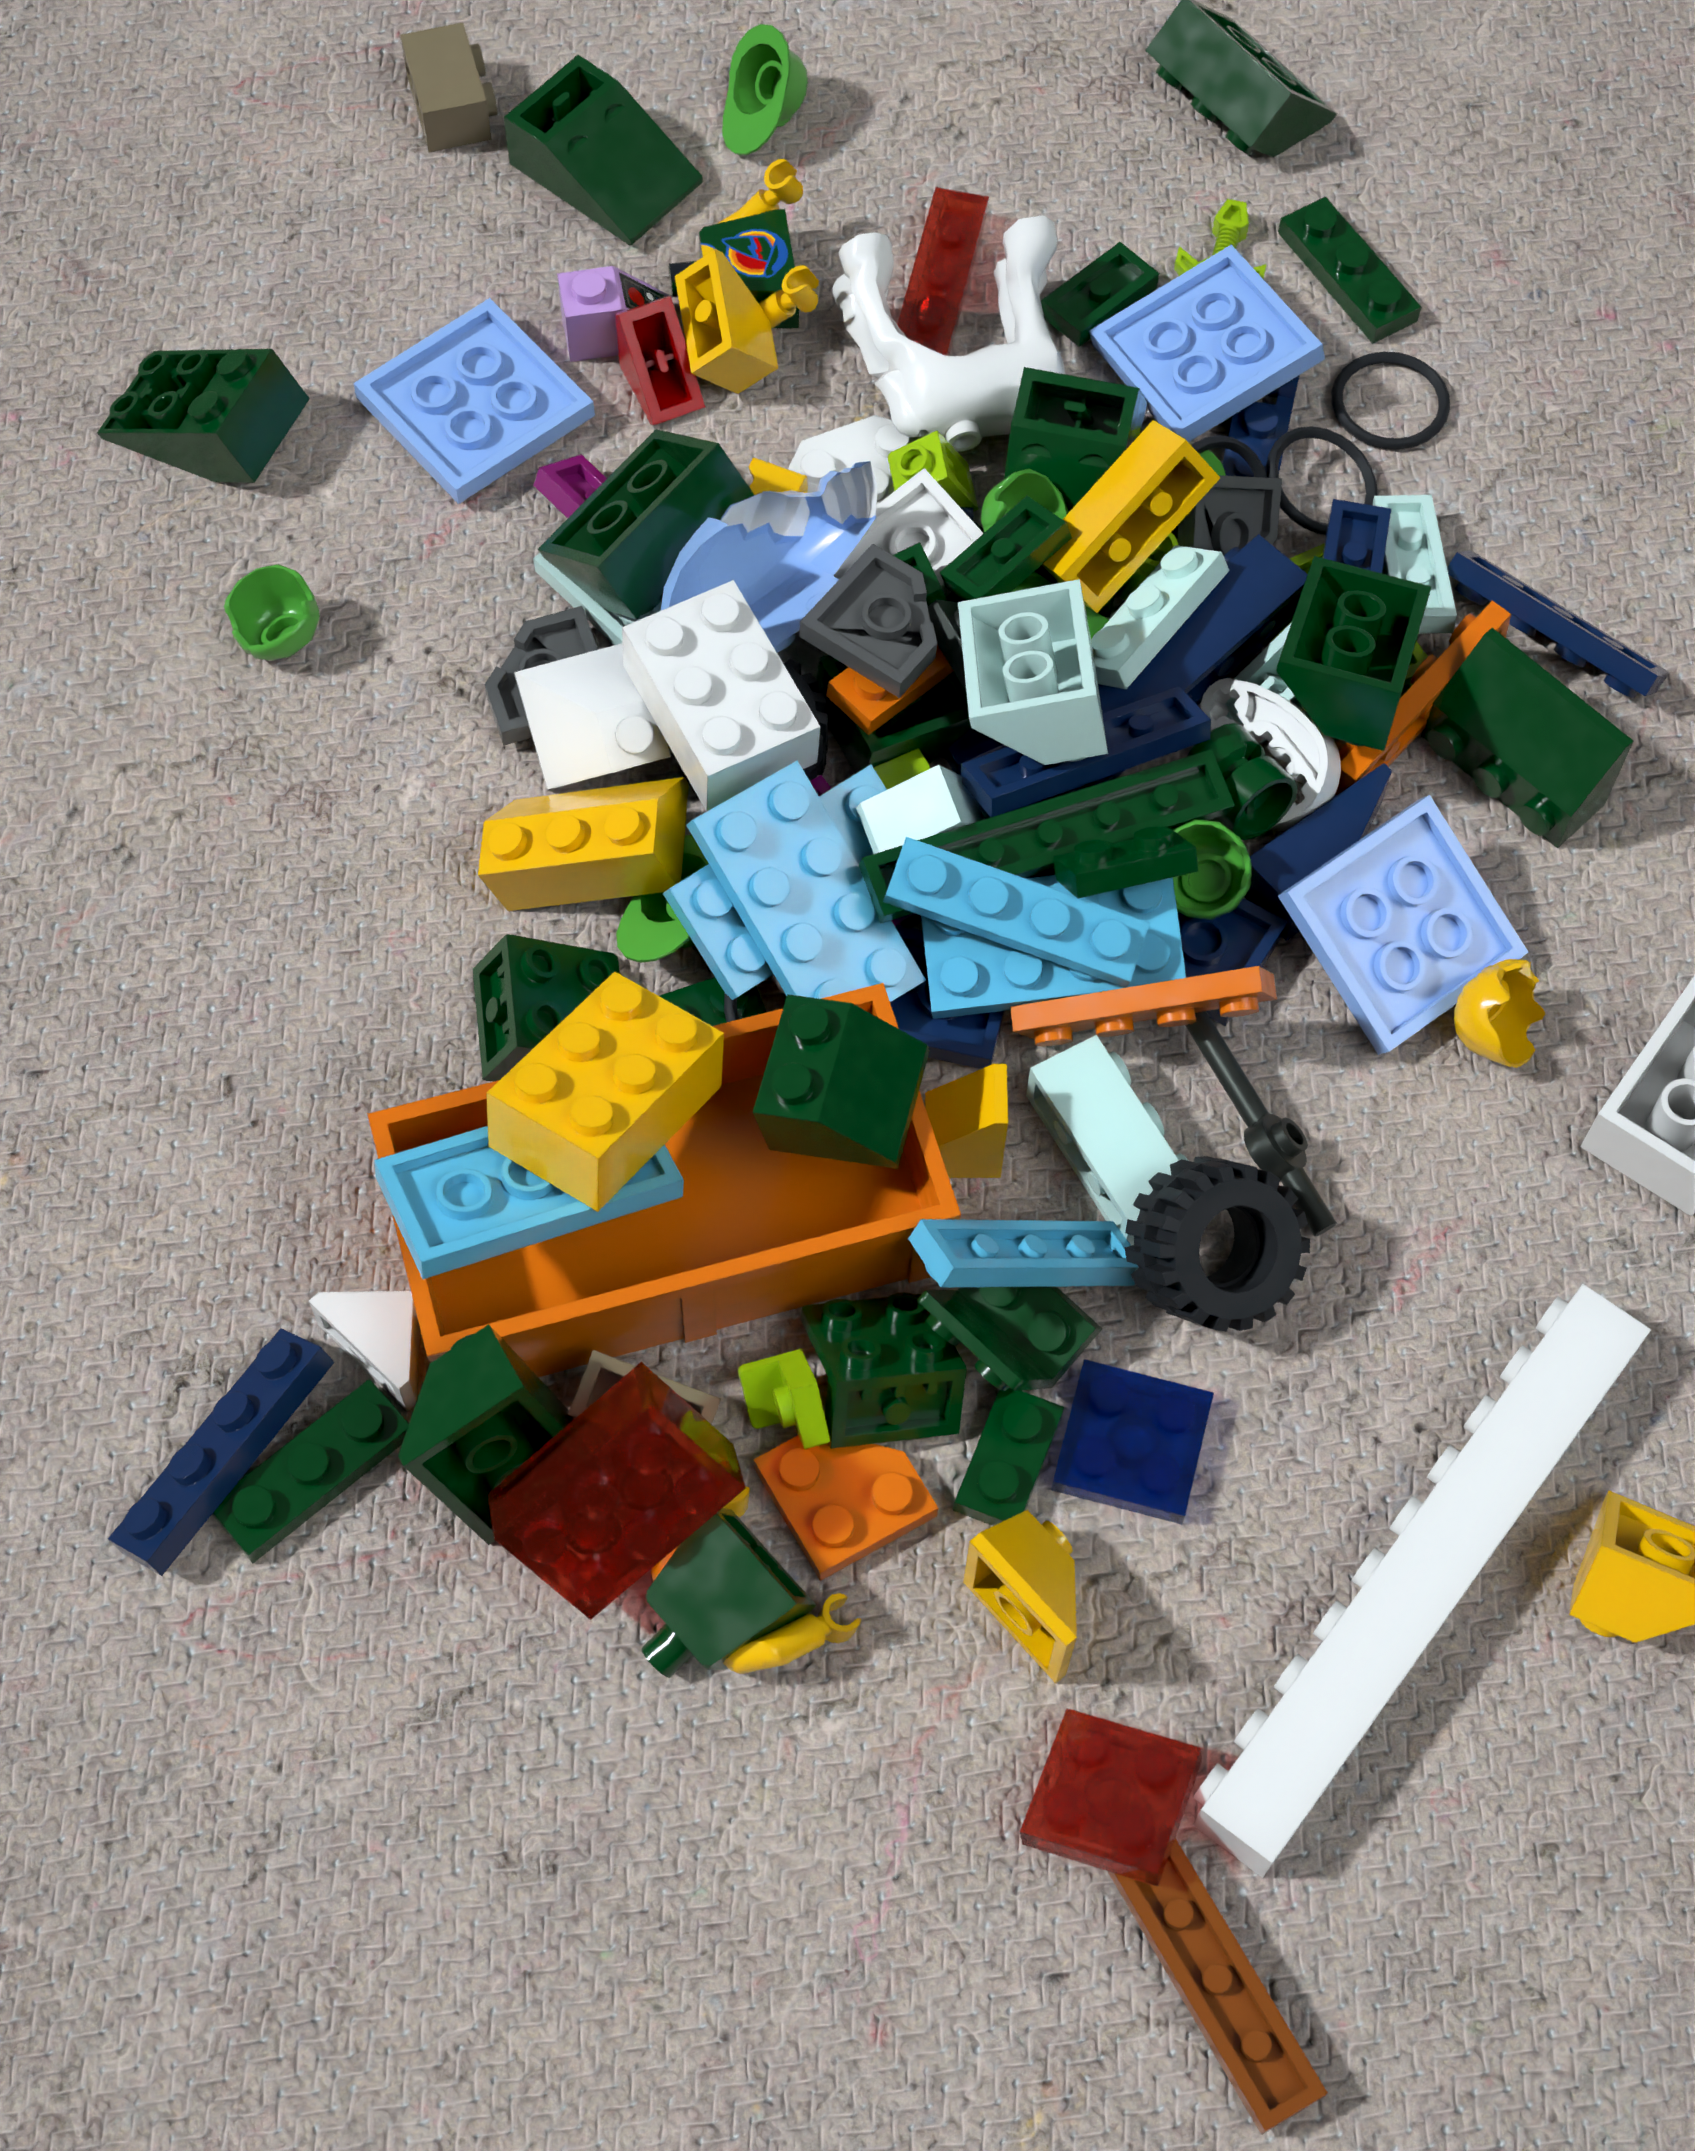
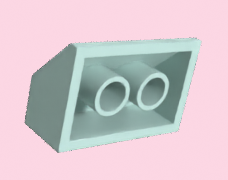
[958,579,1108,765]

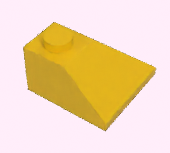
[1569,1490,1695,1643]
[963,1510,1077,1684]

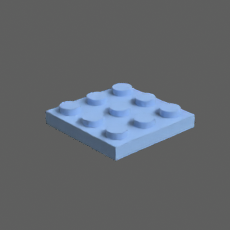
[1089,245,1325,442]
[353,298,595,504]
[1278,795,1529,1055]

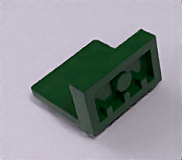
[473,934,620,1082]
[918,1287,1102,1391]
[801,1292,967,1448]

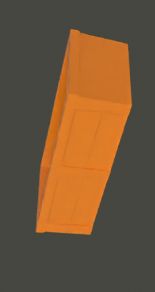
[367,983,961,1377]

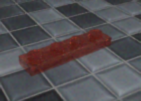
[897,187,989,356]

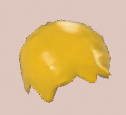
[1454,959,1546,1068]

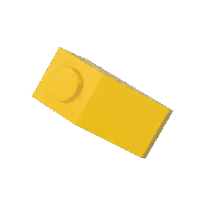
[675,249,779,394]
[924,1064,1008,1178]

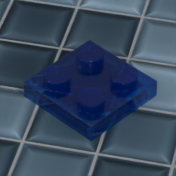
[1051,1359,1214,1525]

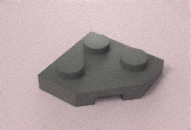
[1177,475,1282,556]
[799,544,937,698]
[484,606,598,746]

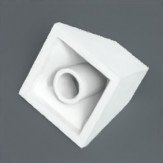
[514,643,671,790]

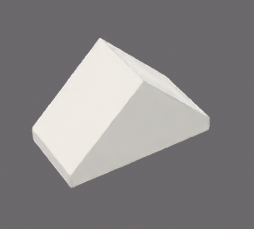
[309,1291,421,1412]

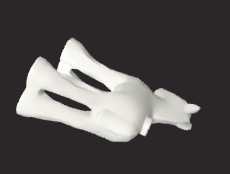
[832,215,1148,451]

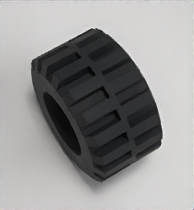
[1125,1156,1310,1332]

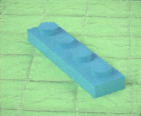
[883,837,1150,988]
[908,1219,1139,1288]

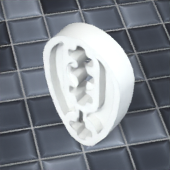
[1201,678,1341,831]

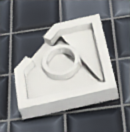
[788,415,921,505]

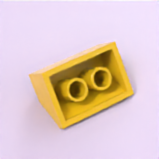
[478,777,689,911]

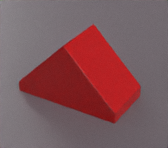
[615,296,705,426]

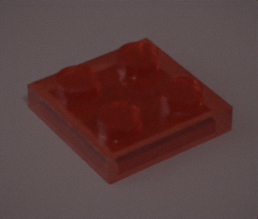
[1020,1708,1202,1887]

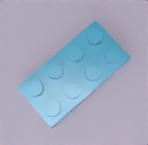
[686,760,926,1002]
[663,765,887,1000]
[921,875,1186,1019]
[374,1126,684,1279]

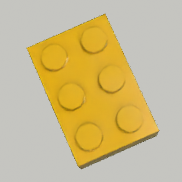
[486,971,724,1212]

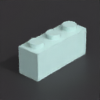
[1026,1035,1189,1246]

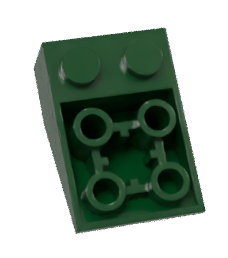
[504,54,703,246]
[97,349,310,483]
[1004,367,1147,512]

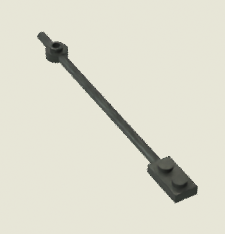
[927,600,1337,1237]

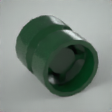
[1187,723,1298,840]

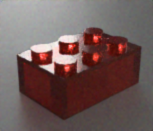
[488,1362,746,1620]

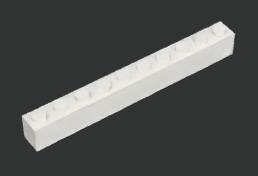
[1193,1284,1651,1878]

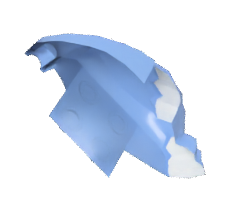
[661,461,878,652]

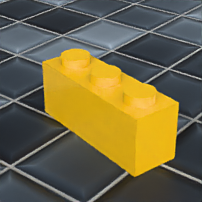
[1041,420,1221,613]

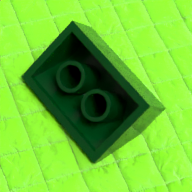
[1145,0,1337,157]
[538,429,755,620]
[1276,556,1432,751]
[1421,628,1634,849]
[398,1324,602,1545]

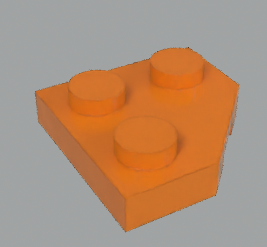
[753,1435,939,1581]

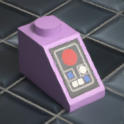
[557,266,672,362]

